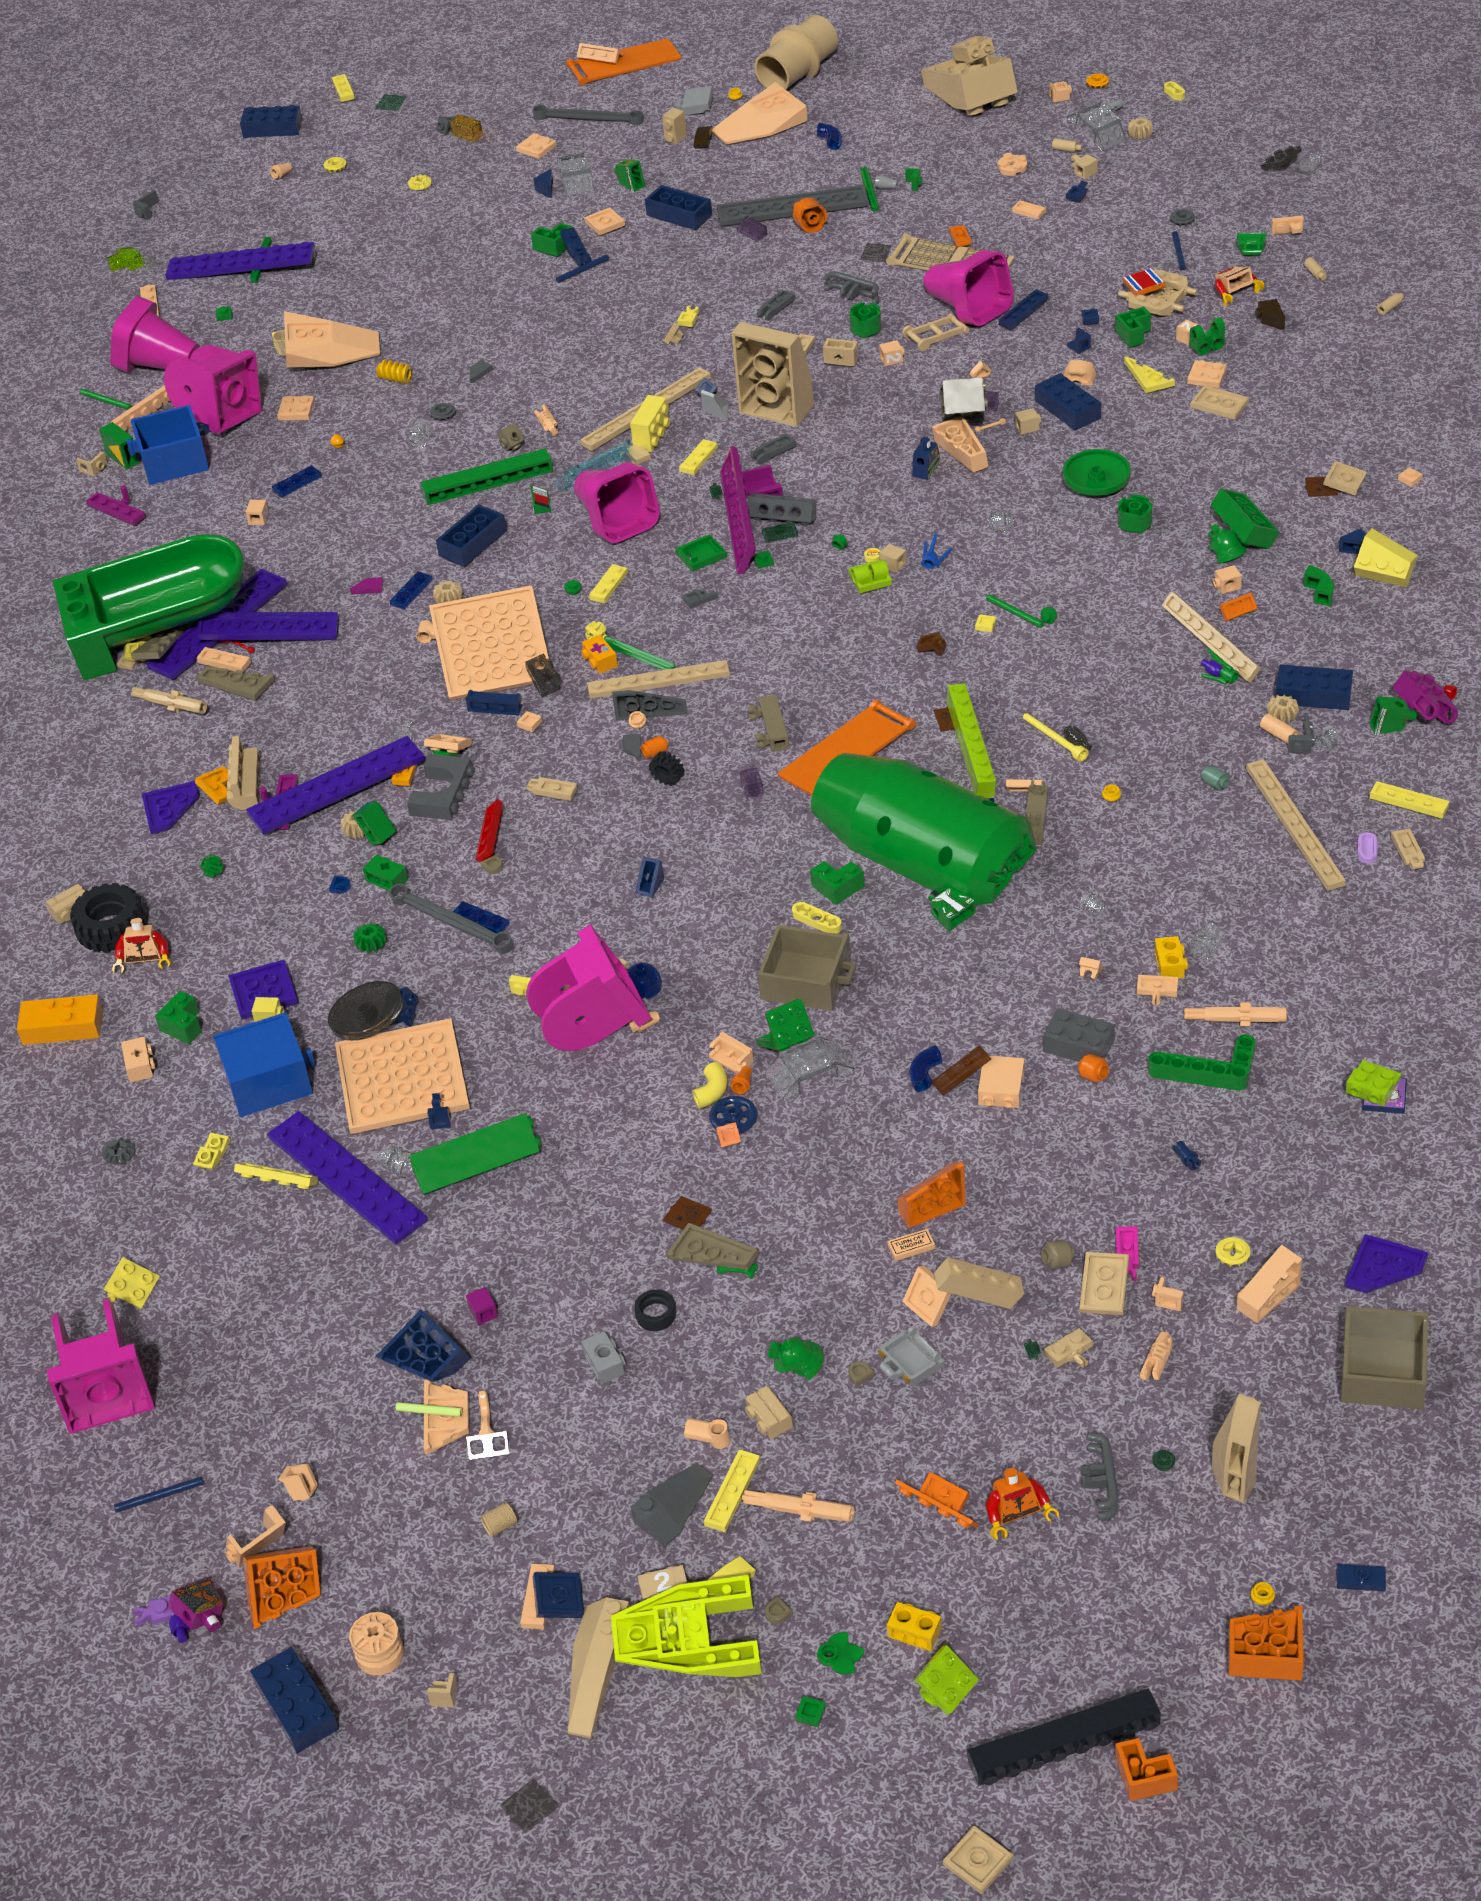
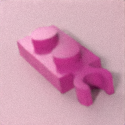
[1116,1226,1139,1282]

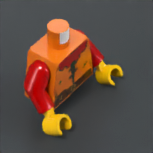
[986,1468,1059,1540]

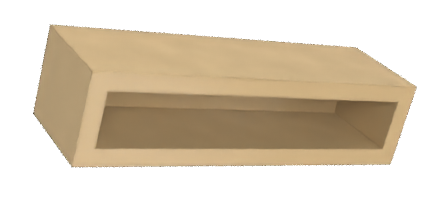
[934,1257,1024,1309]

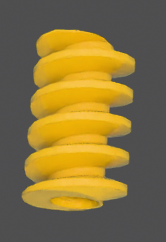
[376,359,411,384]

